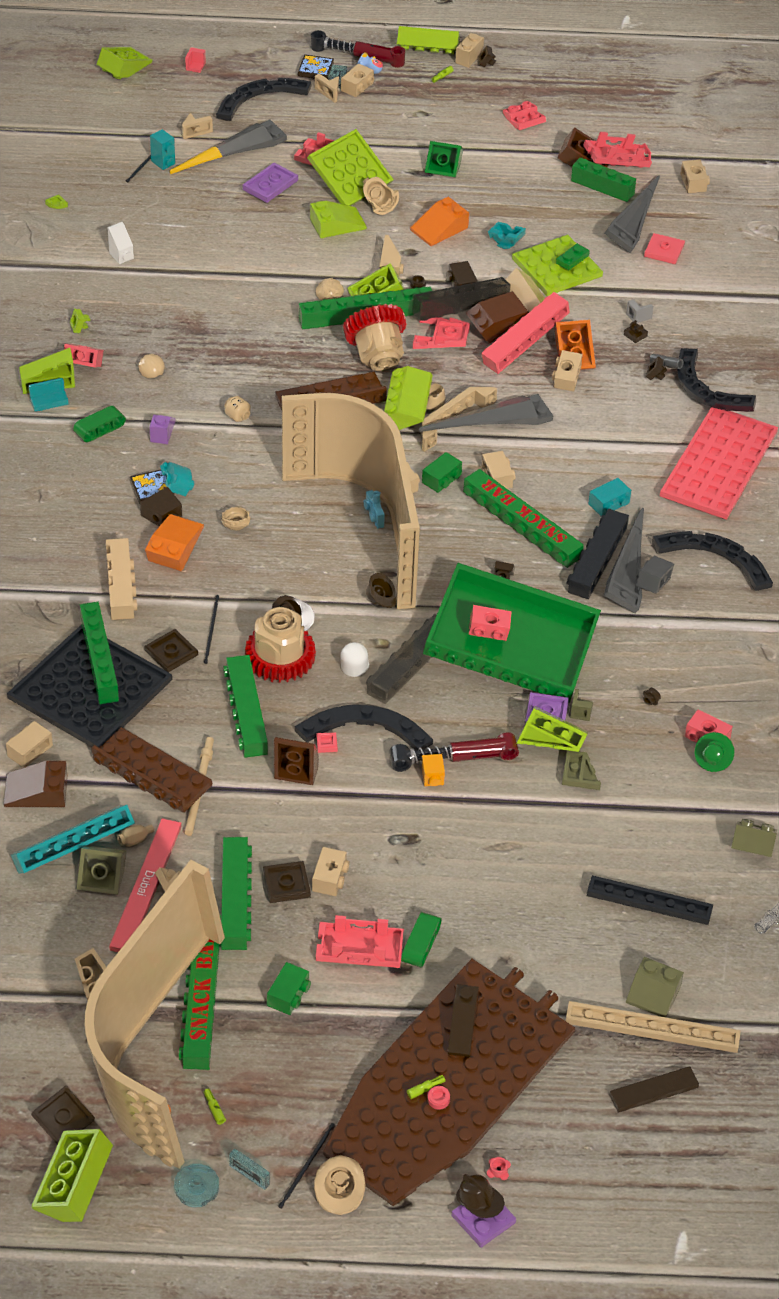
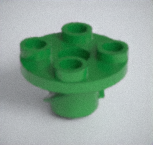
[695,732,735,772]

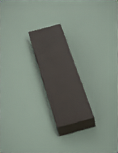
[609,1066,699,1113]

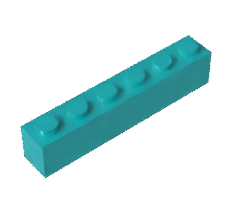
[11,805,135,874]

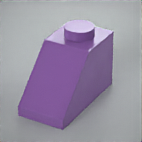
[150,415,176,444]

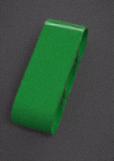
[73,406,126,443]
[401,912,442,968]

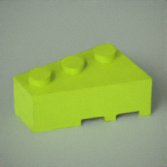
[19,348,75,394]
[517,706,588,752]

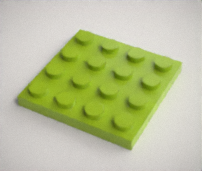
[307,129,394,206]
[512,235,603,296]

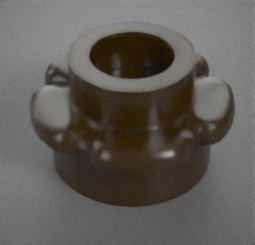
[410,275,426,289]
[643,687,661,705]

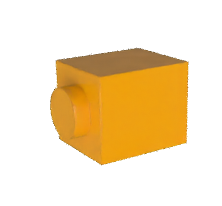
[421,754,445,786]

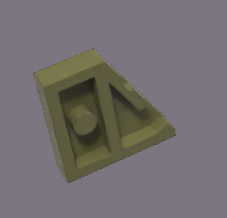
[562,750,601,790]

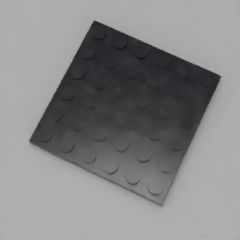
[7,624,173,748]

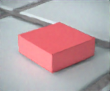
[316,732,338,753]

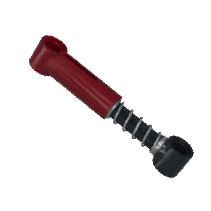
[311,30,406,68]
[389,732,519,772]

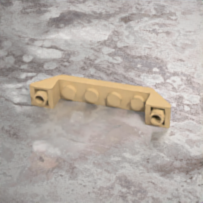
[421,387,497,452]

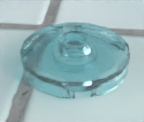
[174,1164,219,1207]

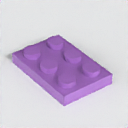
[243,163,298,203]

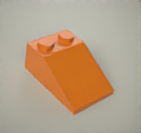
[410,196,469,246]
[554,320,596,370]
[145,514,204,571]

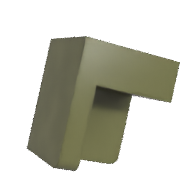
[570,689,593,721]

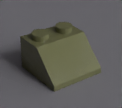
[77,846,126,895]
[626,957,684,1018]

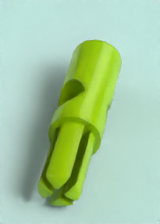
[432,66,454,83]
[407,1075,445,1099]
[203,1088,226,1125]

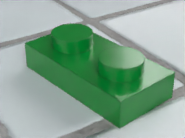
[556,243,590,271]

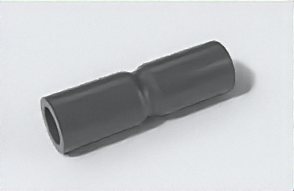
[650,353,683,369]

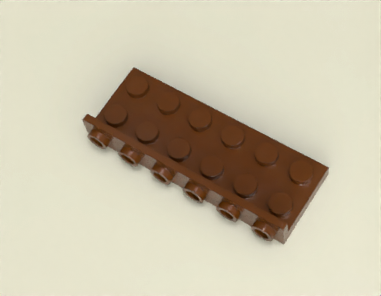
[275,371,387,410]
[91,727,213,813]

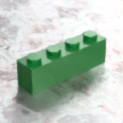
[571,158,636,202]

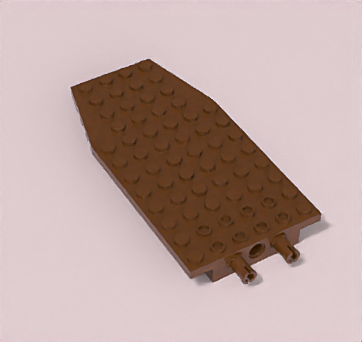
[323,958,575,1206]

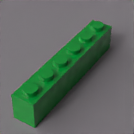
[80,601,119,704]
[223,655,268,758]
[221,837,252,950]

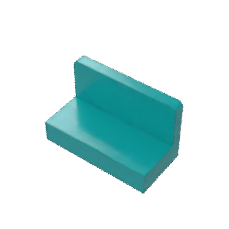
[29,378,69,412]

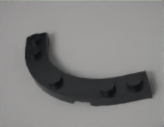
[216,78,312,121]
[677,348,756,412]
[652,531,773,591]
[295,705,433,751]

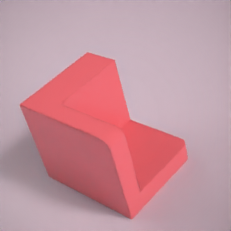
[185,47,206,73]

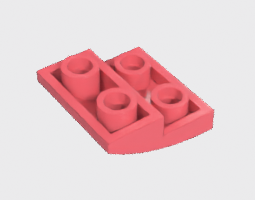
[503,101,546,130]

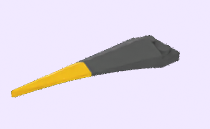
[170,119,287,174]

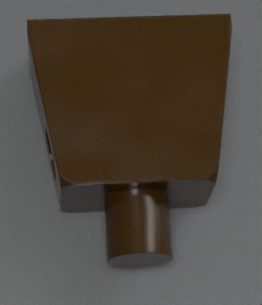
[140,487,182,526]

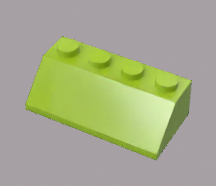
[397,26,460,54]
[384,366,433,430]
[31,1129,113,1222]

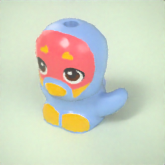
[357,52,383,74]

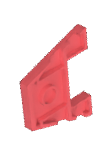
[413,309,470,349]

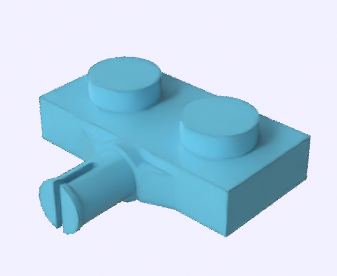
[363,490,385,529]

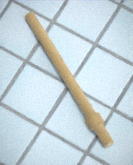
[184,737,214,836]

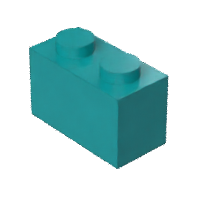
[150,129,175,170]
[588,478,632,516]

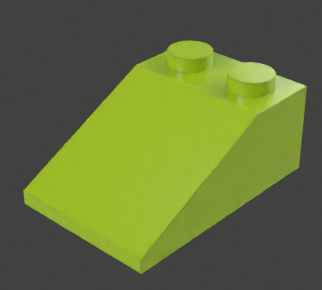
[97,47,153,79]
[310,201,367,239]
[347,263,405,296]

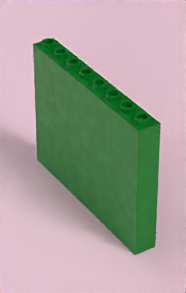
[423,563,601,703]

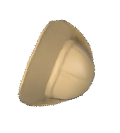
[314,1155,365,1215]

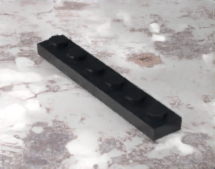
[587,875,714,925]

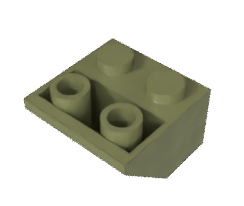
[731,819,777,857]

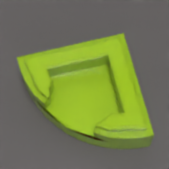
[45,194,68,209]

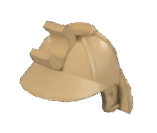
[363,177,399,215]

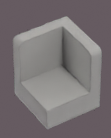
[626,299,654,323]

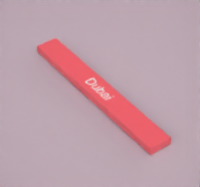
[109,818,182,952]

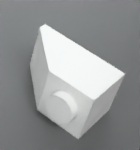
[108,222,134,264]

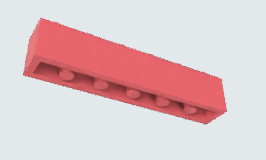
[482,292,570,374]

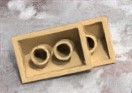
[501,268,561,322]

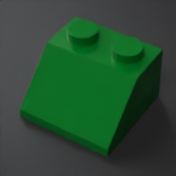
[425,141,463,178]

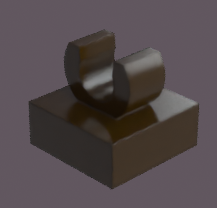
[478,45,496,68]
[624,320,648,343]
[646,356,667,380]
[494,561,515,580]

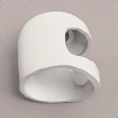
[340,642,369,677]

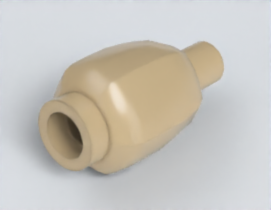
[117,824,155,847]

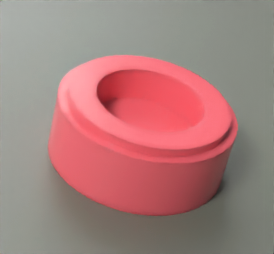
[428,1086,450,1109]

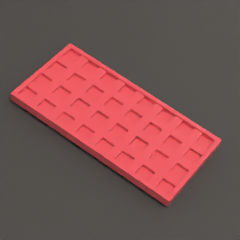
[660,407,778,520]

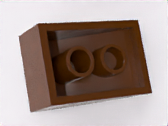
[557,127,609,168]
[466,291,529,344]
[274,737,319,785]
[4,761,68,807]

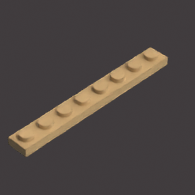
[566,1001,741,1053]

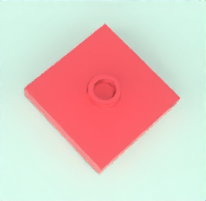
[644,233,685,264]

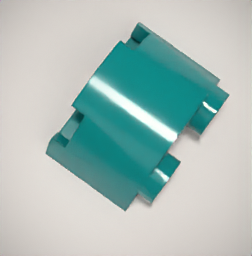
[488,222,526,249]
[160,462,194,497]

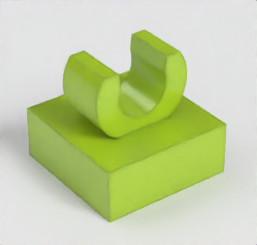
[70,309,91,333]

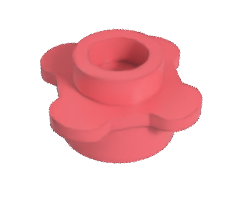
[487,1157,511,1180]

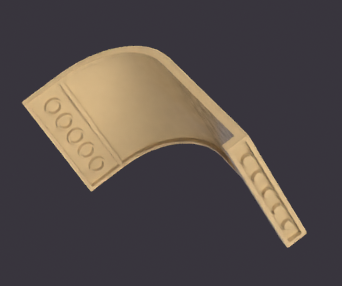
[282,393,420,609]
[85,860,225,1169]

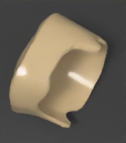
[426,383,445,410]

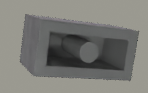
[636,555,674,594]

